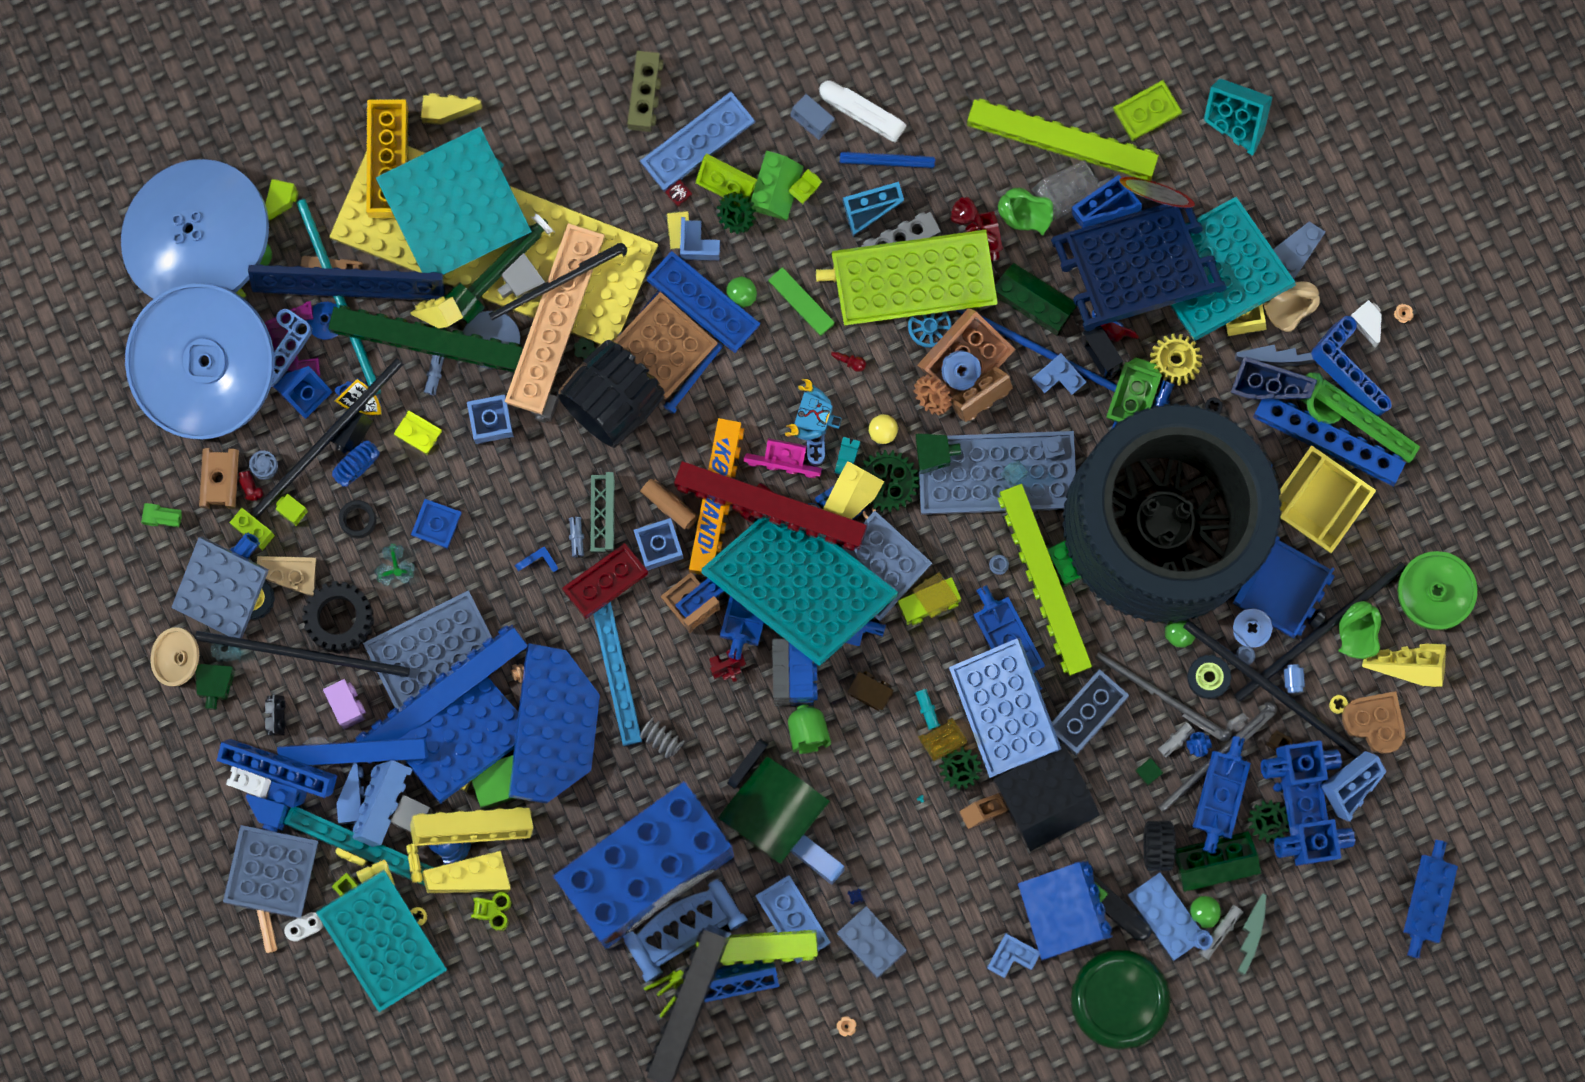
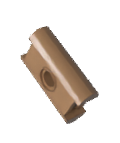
[199,448,239,509]
[640,479,699,530]

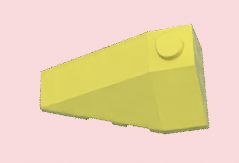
[823,462,884,519]
[1362,644,1446,687]

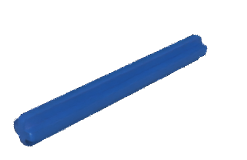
[840,152,935,168]

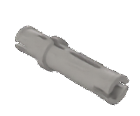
[1198,905,1243,960]

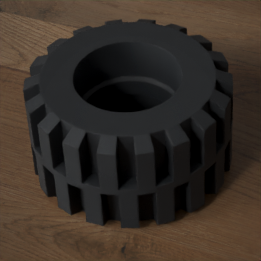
[1143,821,1175,871]

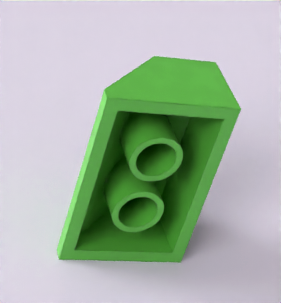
[750,151,804,221]

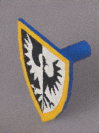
[334,378,382,415]

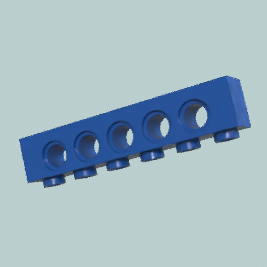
[216,739,338,798]

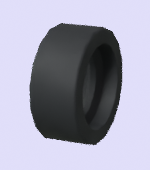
[339,500,377,539]

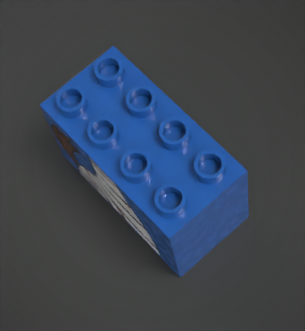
[553,782,734,949]

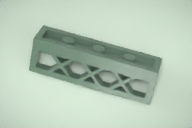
[591,472,615,553]

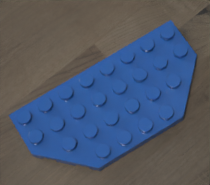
[508,643,600,804]

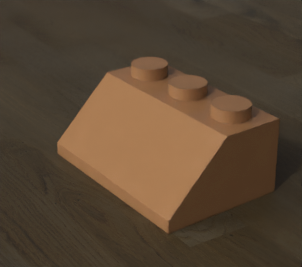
[950,366,1013,422]

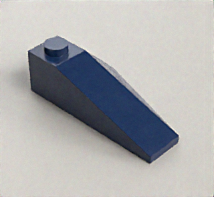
[1231,357,1318,399]

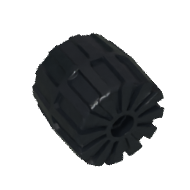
[557,340,665,448]

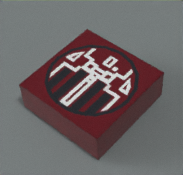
[665,180,692,207]

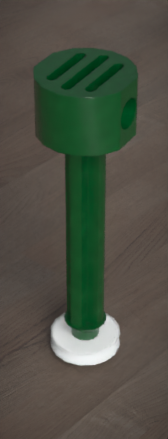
[445,213,555,324]

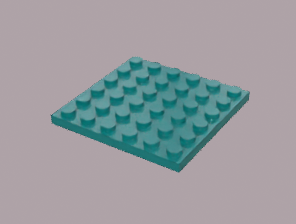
[376,127,532,275]
[1170,197,1296,341]

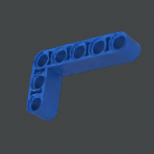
[1312,316,1392,417]

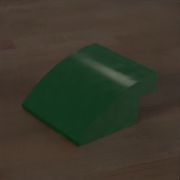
[718,756,830,864]

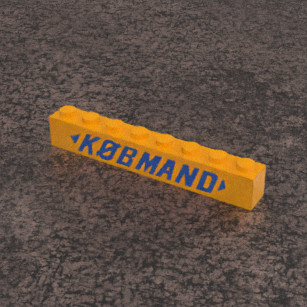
[689,418,745,575]

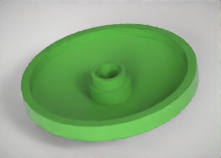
[1398,551,1477,630]

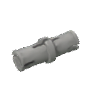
[1158,722,1195,758]

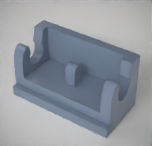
[790,94,835,140]

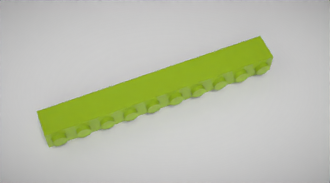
[967,99,1159,181]
[997,484,1092,676]

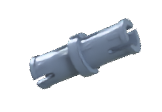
[424,355,444,395]
[569,517,584,557]

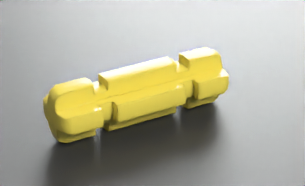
[407,844,423,883]

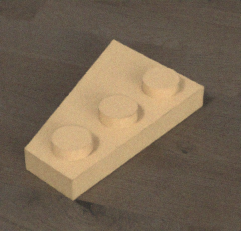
[257,556,317,597]

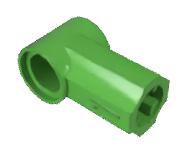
[141,503,182,527]

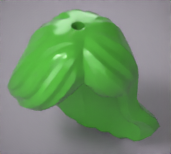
[998,188,1053,235]
[1301,372,1342,424]
[1338,601,1381,659]

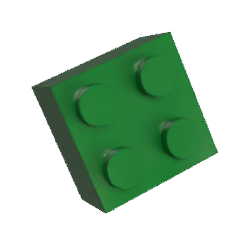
[1047,541,1082,587]

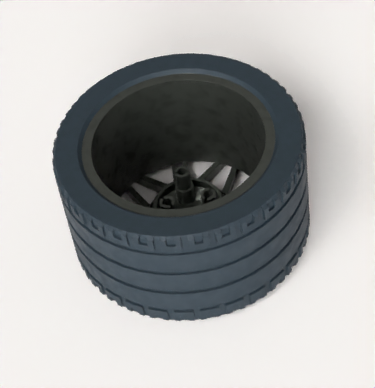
[1063,404,1282,623]

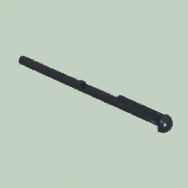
[489,243,628,320]

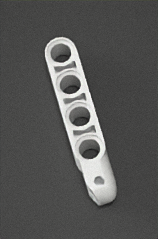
[819,81,906,142]

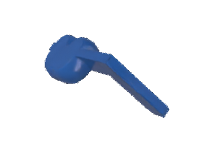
[514,546,558,572]

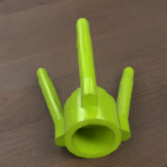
[644,969,684,1018]

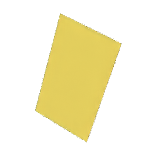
[667,211,689,249]

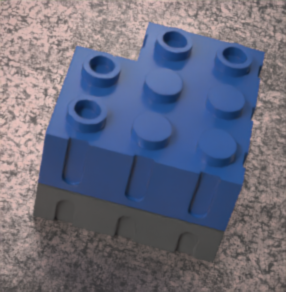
[772,639,818,707]

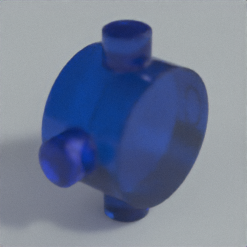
[847,888,864,905]

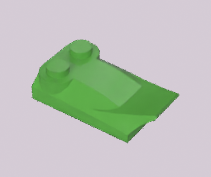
[1106,357,1162,423]

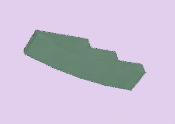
[1237,893,1266,976]

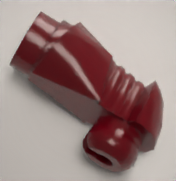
[239,471,263,501]

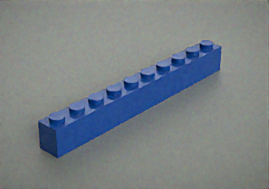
[355,625,528,764]

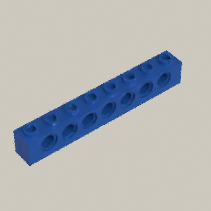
[1253,399,1406,487]

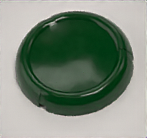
[1071,950,1170,1050]

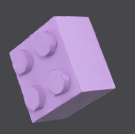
[323,679,366,730]

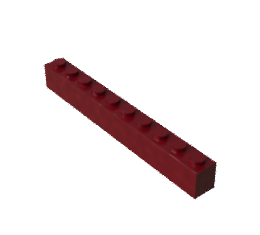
[674,461,867,551]

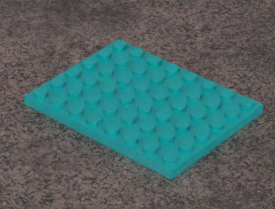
[701,517,898,666]

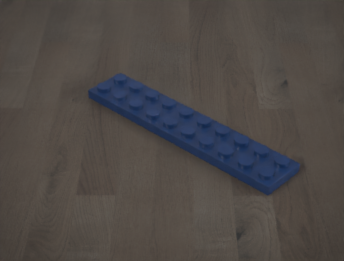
[248,264,446,300]

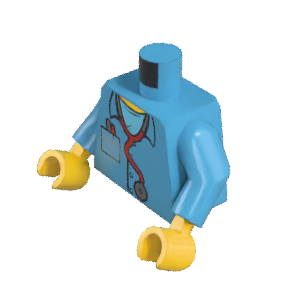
[785,379,842,441]

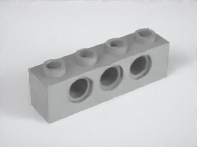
[861,212,941,247]

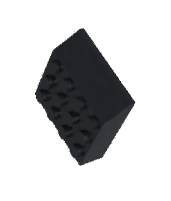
[993,743,1100,852]

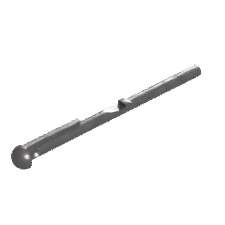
[1095,651,1231,741]
[1159,702,1277,813]

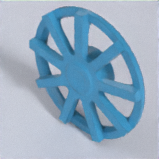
[908,312,952,348]

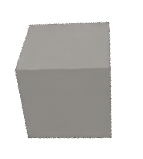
[391,795,433,833]

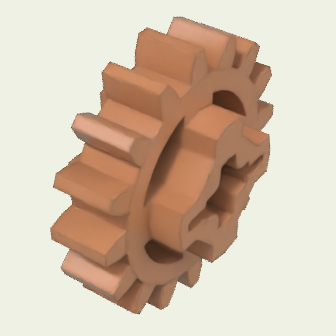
[914,375,952,416]

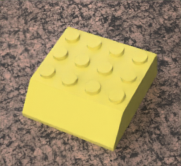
[1280,446,1376,553]

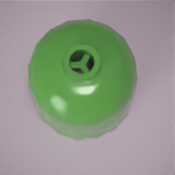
[788,705,831,754]

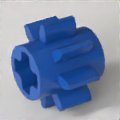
[1186,732,1212,757]

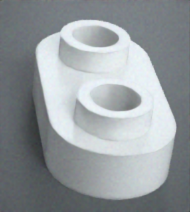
[285,912,323,942]

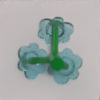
[375,544,415,586]

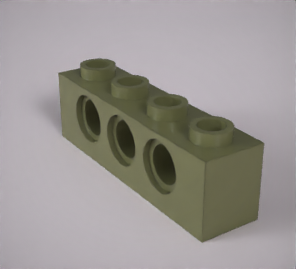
[627,51,664,132]

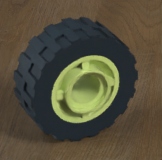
[1187,655,1231,699]

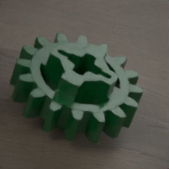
[717,191,756,234]
[939,747,982,791]
[1247,800,1289,843]

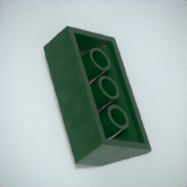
[995,263,1077,336]
[1175,831,1261,892]

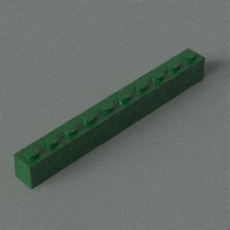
[328,305,523,373]

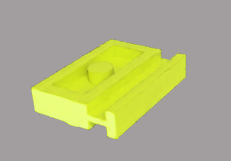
[394,410,442,455]

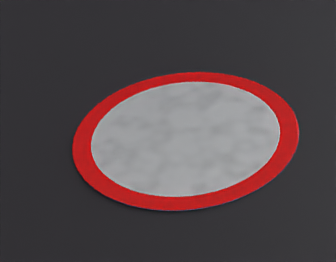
[1119,177,1195,208]

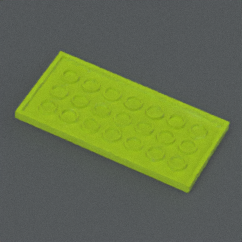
[832,230,998,326]

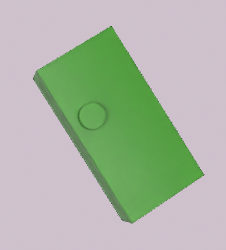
[472,755,517,810]

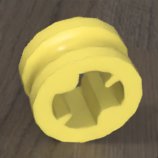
[1329,695,1348,714]
[411,907,427,926]

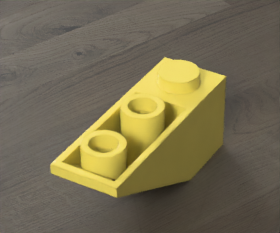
[421,93,482,124]
[410,296,463,329]

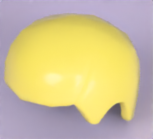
[868,414,899,444]

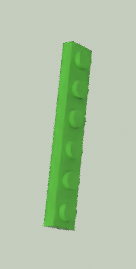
[1316,380,1420,463]

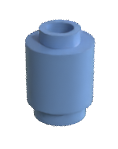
[1284,664,1305,693]

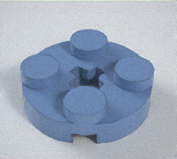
[942,350,981,390]
[1233,608,1273,648]

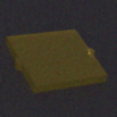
[912,572,959,619]

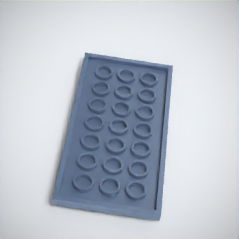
[919,431,1076,515]

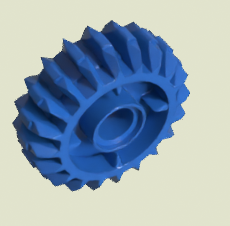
[332,441,380,487]

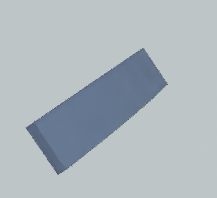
[1235,345,1316,367]

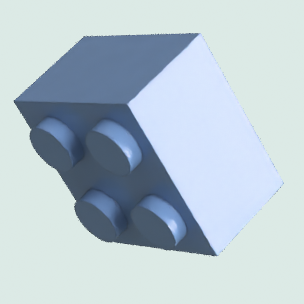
[467,395,514,444]
[634,518,684,571]

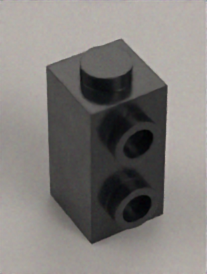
[331,412,373,454]

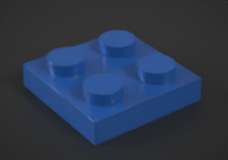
[411,499,462,549]

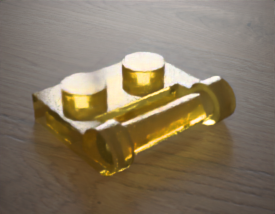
[918,718,968,762]

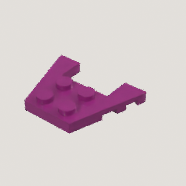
[265,301,321,376]

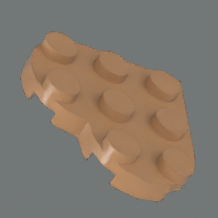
[1342,691,1405,754]

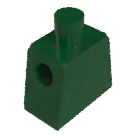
[915,434,961,474]
[196,664,235,710]

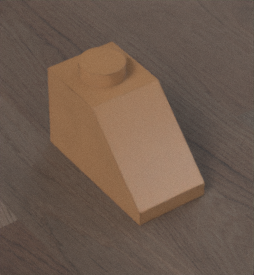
[959,793,1008,829]

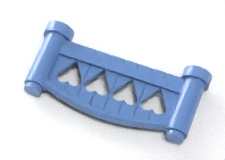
[623,879,748,983]

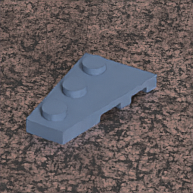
[1273,222,1325,279]

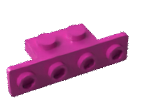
[744,438,822,478]

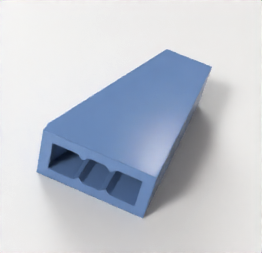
[790,835,845,885]

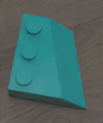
[1204,78,1272,156]

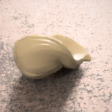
[1263,281,1320,332]

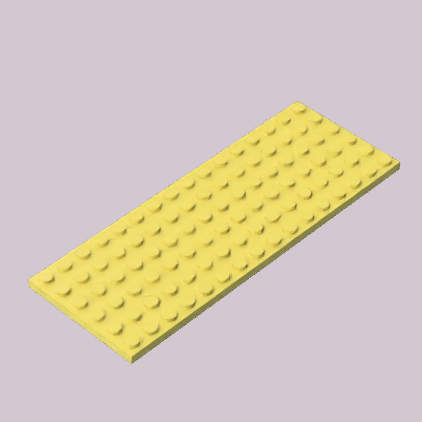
[329,146,658,345]

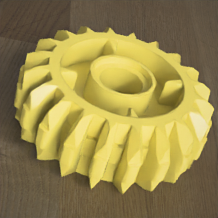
[1150,334,1202,386]

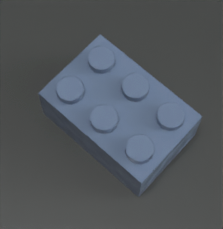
[837,907,907,979]

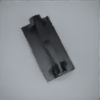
[265,694,286,736]

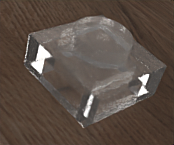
[1226,712,1248,732]

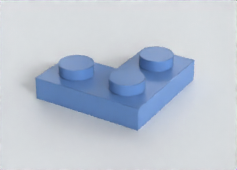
[1032,353,1087,395]
[987,934,1040,978]

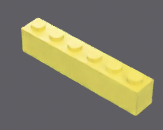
[410,807,533,846]

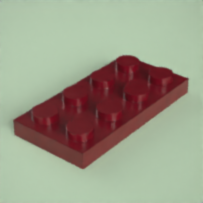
[562,543,648,619]

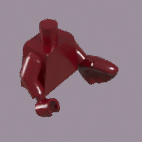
[951,197,1003,261]

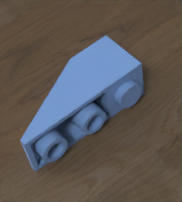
[337,762,365,825]

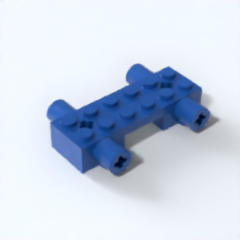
[1261,741,1355,866]

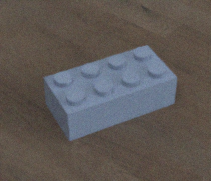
[1052,669,1129,757]

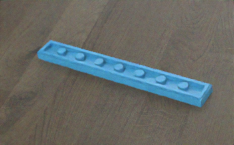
[593,602,642,747]

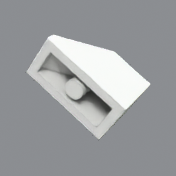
[1351,300,1382,347]

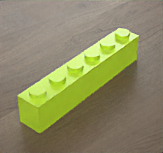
[696,930,818,965]

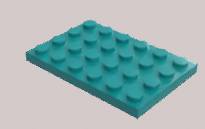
[316,870,447,1012]

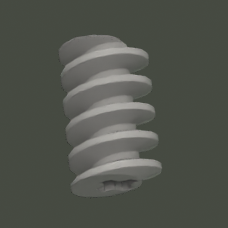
[640,717,685,758]

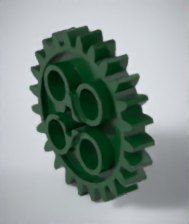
[859,450,919,513]

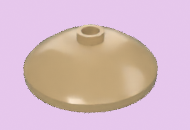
[150,627,199,686]

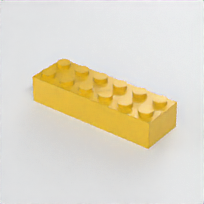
[366,99,408,218]

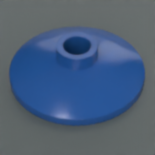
[306,302,338,340]

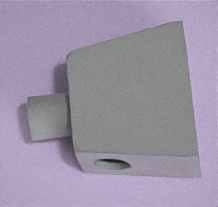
[497,253,545,299]

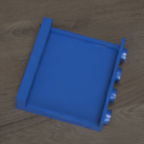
[1232,536,1335,639]
[1018,861,1112,960]

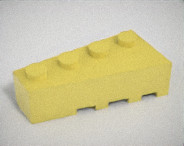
[422,851,511,893]

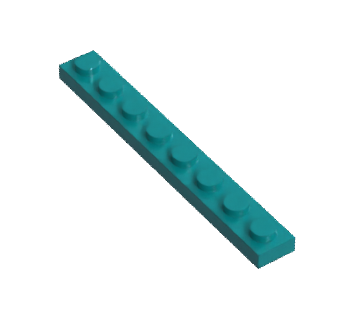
[284,807,434,886]

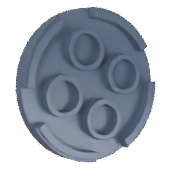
[463,311,521,369]

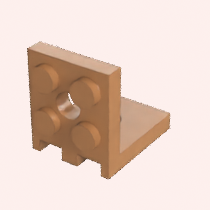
[661,572,721,633]

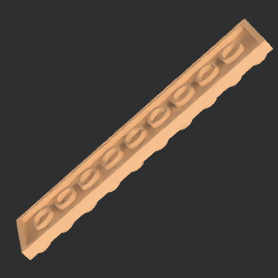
[505,224,605,415]

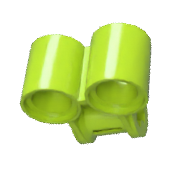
[471,892,512,931]

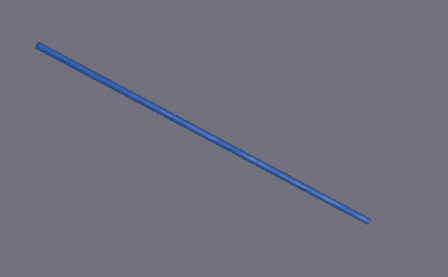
[955,309,1273,468]

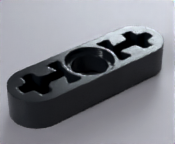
[727,738,769,790]

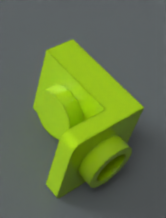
[789,169,822,204]

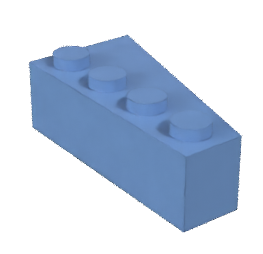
[353,760,413,847]

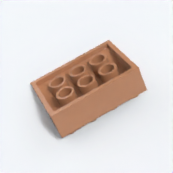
[917,308,1015,397]

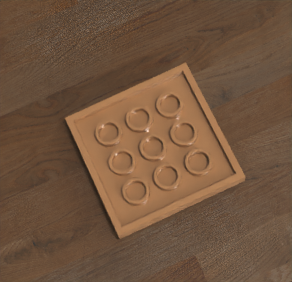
[613,292,718,400]

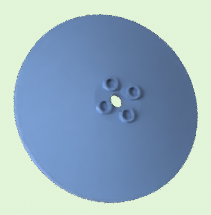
[121,159,269,299]
[125,283,275,439]

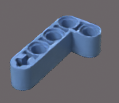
[271,309,312,387]

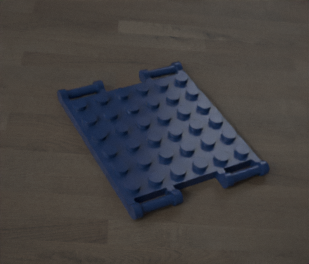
[1051,204,1227,331]

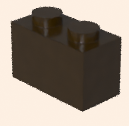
[848,671,894,713]

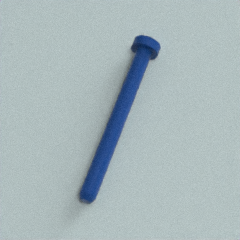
[663,342,722,414]

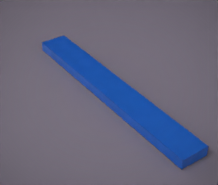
[277,738,428,765]

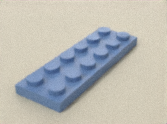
[640,92,755,191]

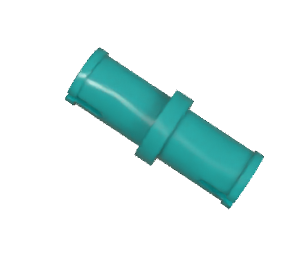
[915,689,940,730]

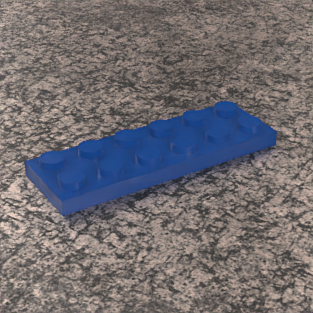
[646,251,760,353]

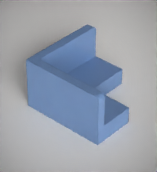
[680,217,720,261]

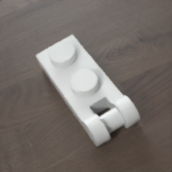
[226,766,271,799]

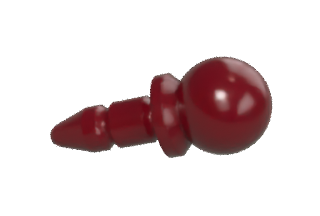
[831,352,866,372]

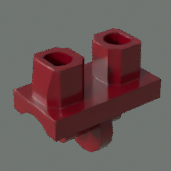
[709,649,746,683]

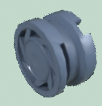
[249,450,278,480]

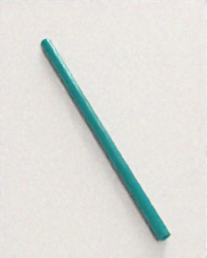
[296,199,381,395]

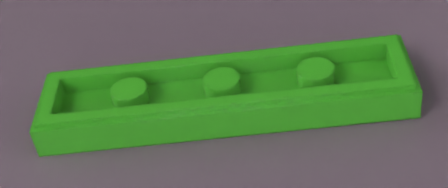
[768,267,835,337]

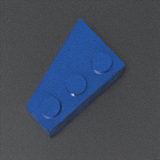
[1072,175,1142,228]

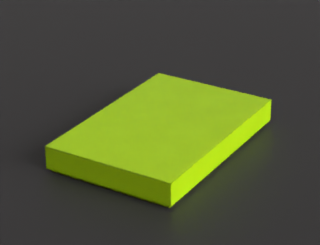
[1113,80,1182,141]
[695,153,757,203]

